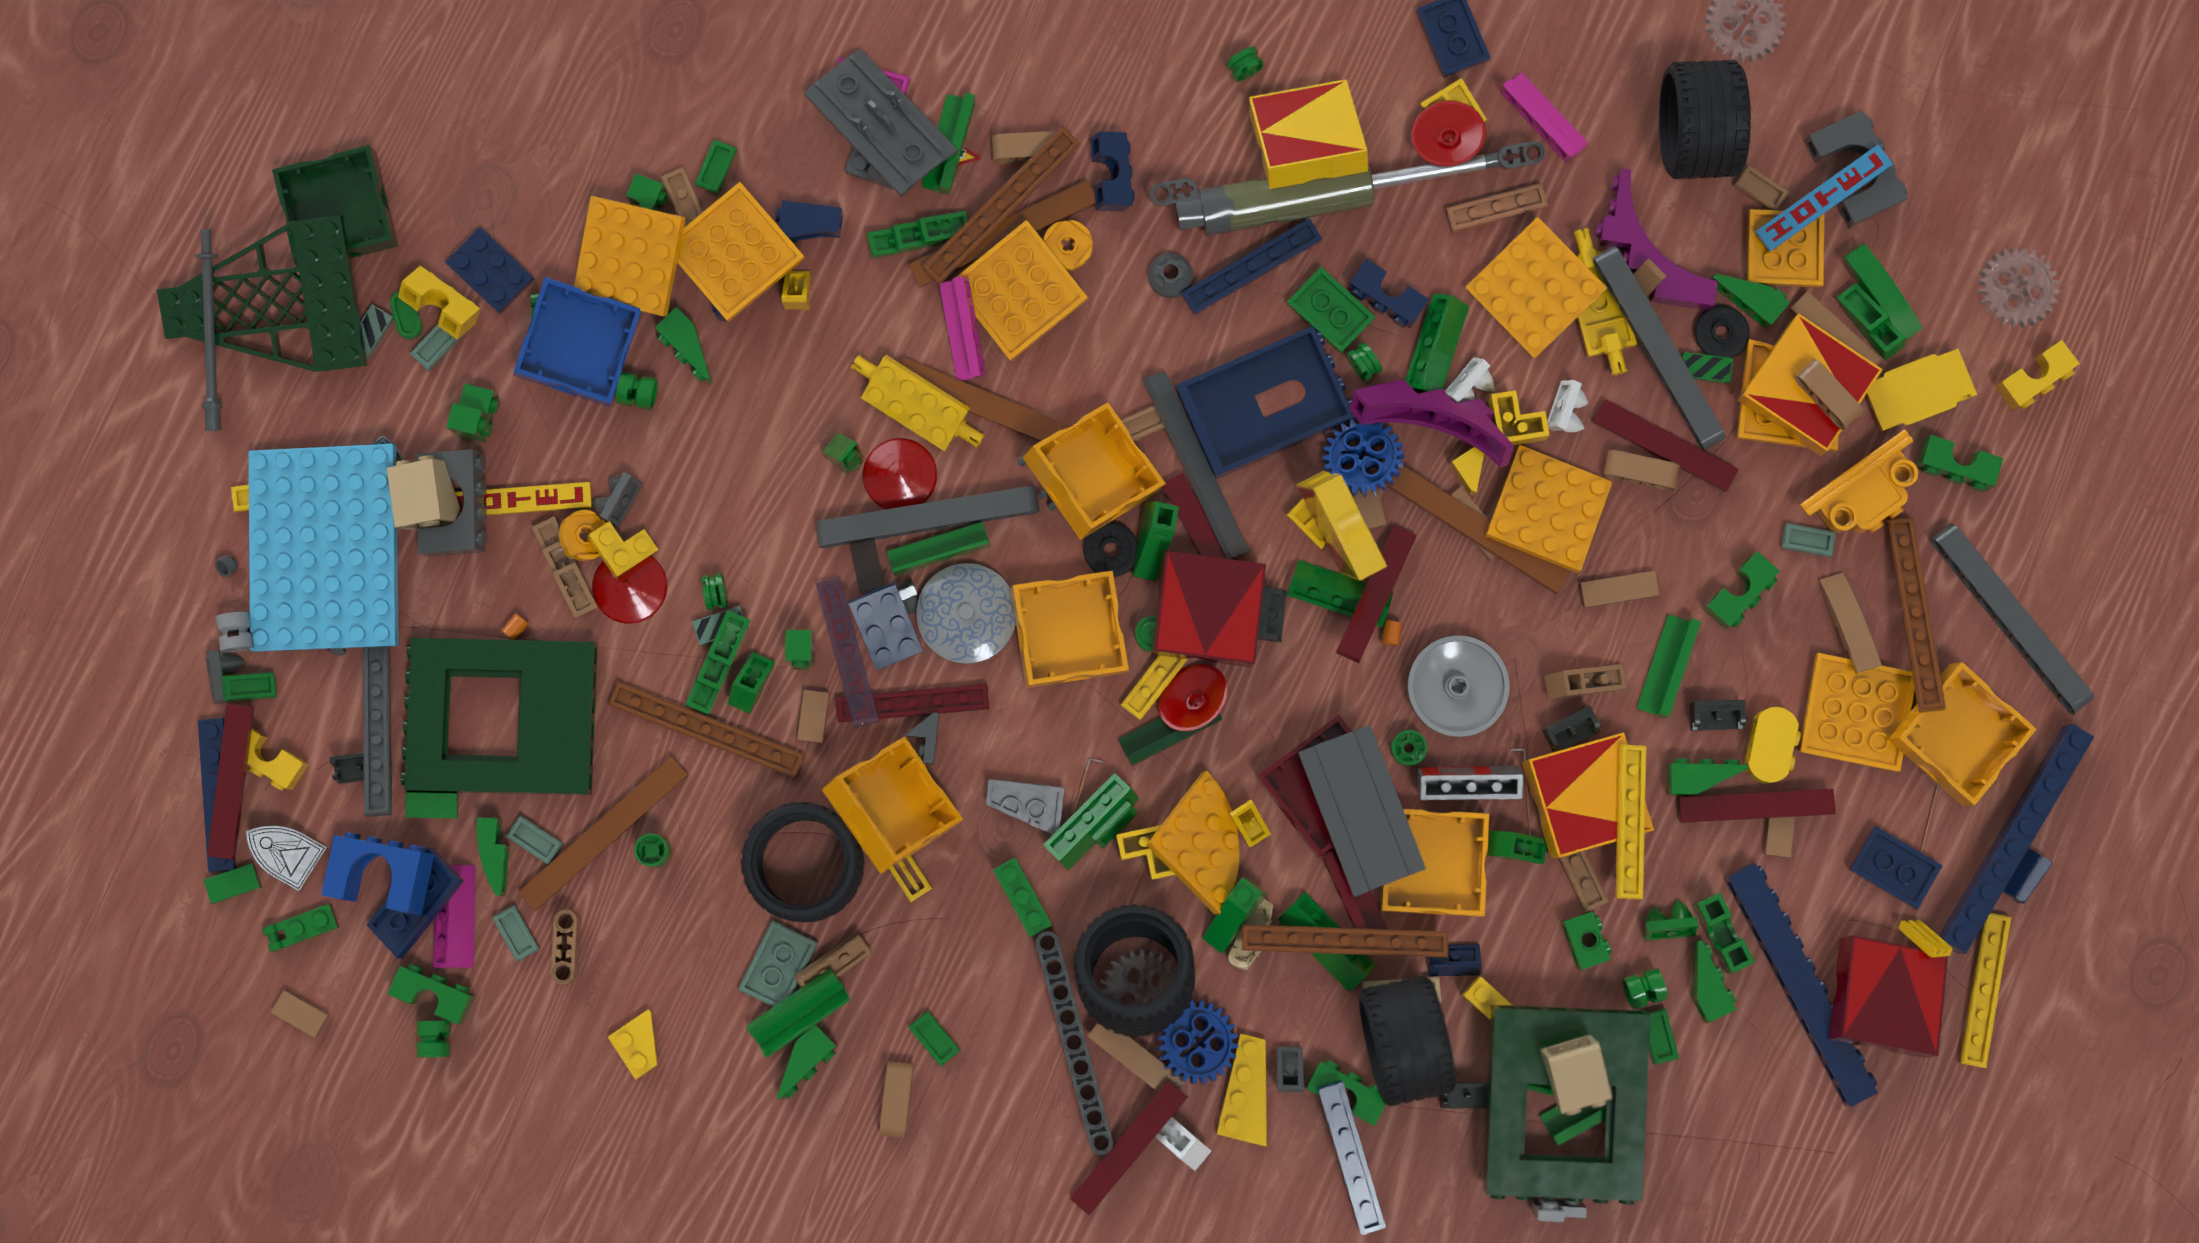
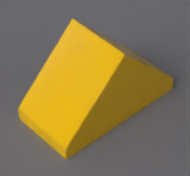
[782,271,811,310]
[1449,447,1484,496]
[1229,800,1271,848]

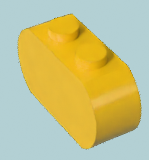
[1744,707,1801,784]

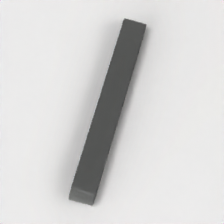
[1592,245,1726,451]
[815,486,1040,548]
[1931,523,2094,715]
[1036,931,1113,1155]

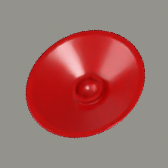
[1411,101,1486,166]
[862,438,937,510]
[592,555,667,624]
[1158,664,1228,731]

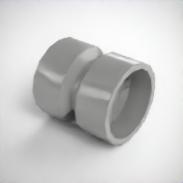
[215,612,254,653]

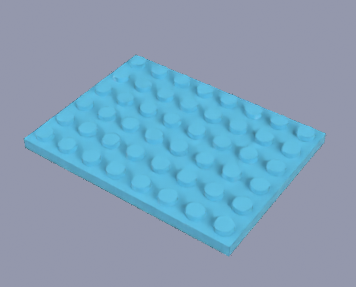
[249,444,399,652]

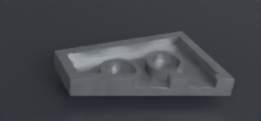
[986,778,1065,835]

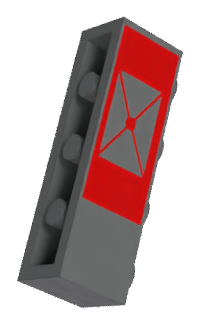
[1416,765,1523,800]

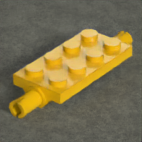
[1574,228,1637,376]
[851,355,985,452]

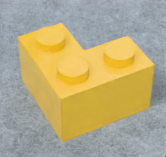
[1488,390,1550,445]
[1116,825,1175,880]

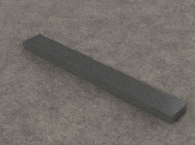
[1143,372,1250,559]
[363,647,392,817]

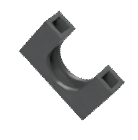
[1804,110,1908,229]
[416,449,487,557]

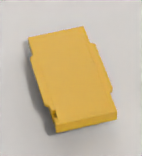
[1866,349,1977,432]

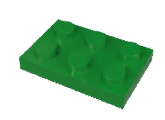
[1286,267,1375,354]

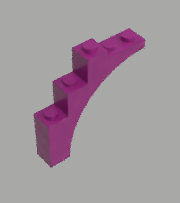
[1595,169,1717,310]
[1349,379,1514,467]

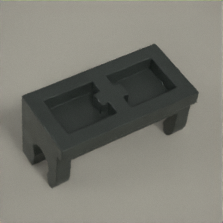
[1258,587,1287,643]
[1690,699,1746,731]
[1542,706,1601,752]
[330,753,364,784]
[1441,1082,1488,1109]

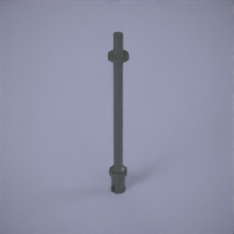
[195,229,223,431]

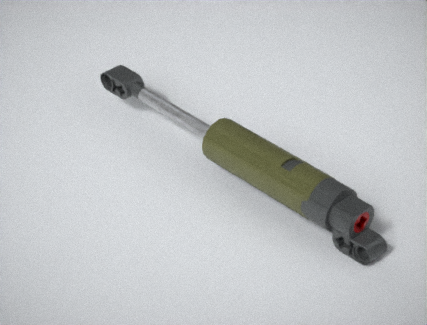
[1149,141,1545,236]

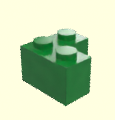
[446,383,500,443]

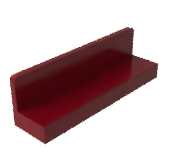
[1321,850,1388,930]

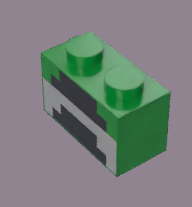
[785,630,816,670]

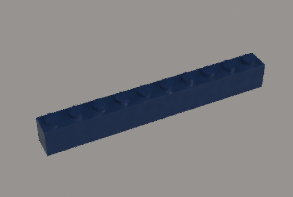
[1939,723,2094,954]
[1724,863,1878,1107]

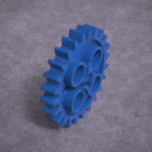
[1322,419,1405,497]
[1155,1000,1238,1084]

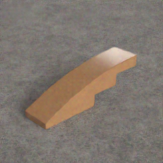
[532,516,598,618]
[1819,572,1882,674]
[1087,1023,1185,1092]

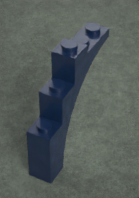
[712,200,844,322]

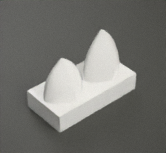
[1445,357,1494,403]
[1547,380,1588,432]

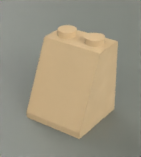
[387,455,461,531]
[1540,1035,1612,1115]

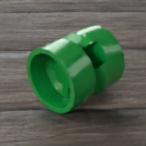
[615,372,658,411]
[634,833,672,868]
[1622,968,1668,1010]
[416,1020,451,1058]

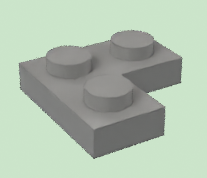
[1531,1197,1587,1222]

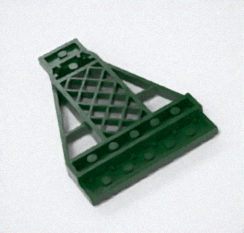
[157,215,367,372]

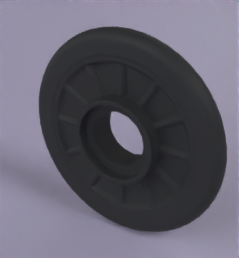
[1695,306,1750,358]
[1084,523,1138,577]

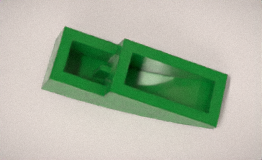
[1836,283,1906,361]
[477,817,510,897]

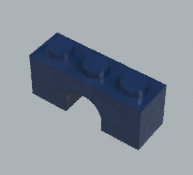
[1090,131,1135,211]
[1348,259,1429,329]

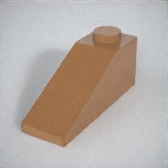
[1544,664,1627,700]

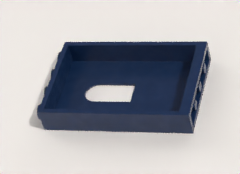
[1175,326,1354,480]

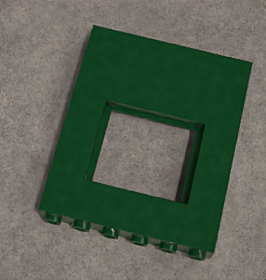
[401,638,598,795]
[1483,1005,1651,1205]

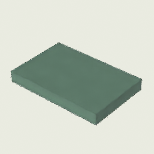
[738,920,818,1007]

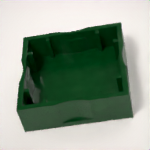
[272,145,399,266]

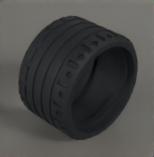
[1659,60,1751,179]
[741,802,865,923]
[1074,904,1195,1037]
[1358,975,1456,1107]

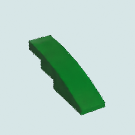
[865,211,968,259]
[1843,243,1923,340]
[685,610,750,715]

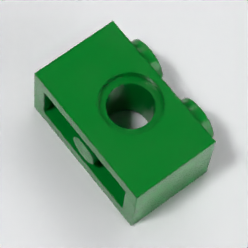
[1561,911,1612,970]

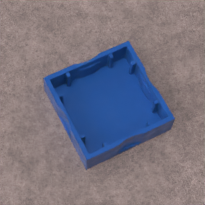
[513,277,641,407]

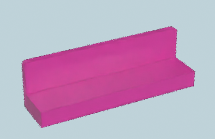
[1500,73,1588,164]
[940,276,986,381]
[433,865,475,968]

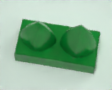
[1643,900,1699,941]

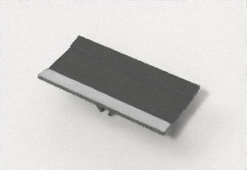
[804,49,958,197]
[1298,725,1426,897]

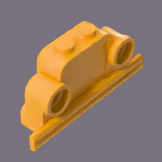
[1800,429,1918,534]

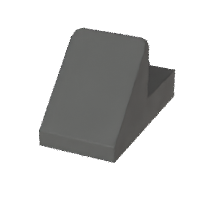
[845,148,893,190]
[906,713,940,765]
[1276,1047,1304,1093]

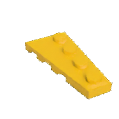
[1216,1034,1267,1147]

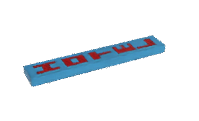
[1755,145,1893,253]

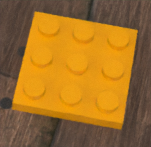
[1747,209,1824,288]

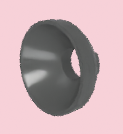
[1148,253,1193,298]

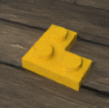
[587,521,658,578]

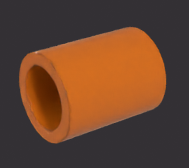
[501,613,529,640]
[1381,620,1402,646]

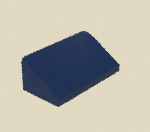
[2003,848,2053,904]
[1429,944,1482,976]

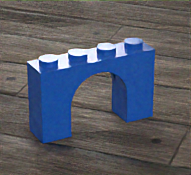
[321,832,435,915]

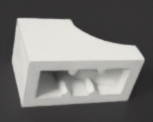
[1156,1117,1211,1171]

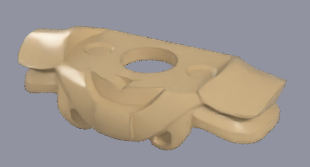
[1229,899,1273,970]

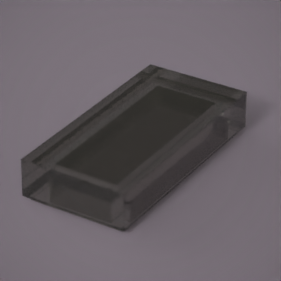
[850,539,884,594]

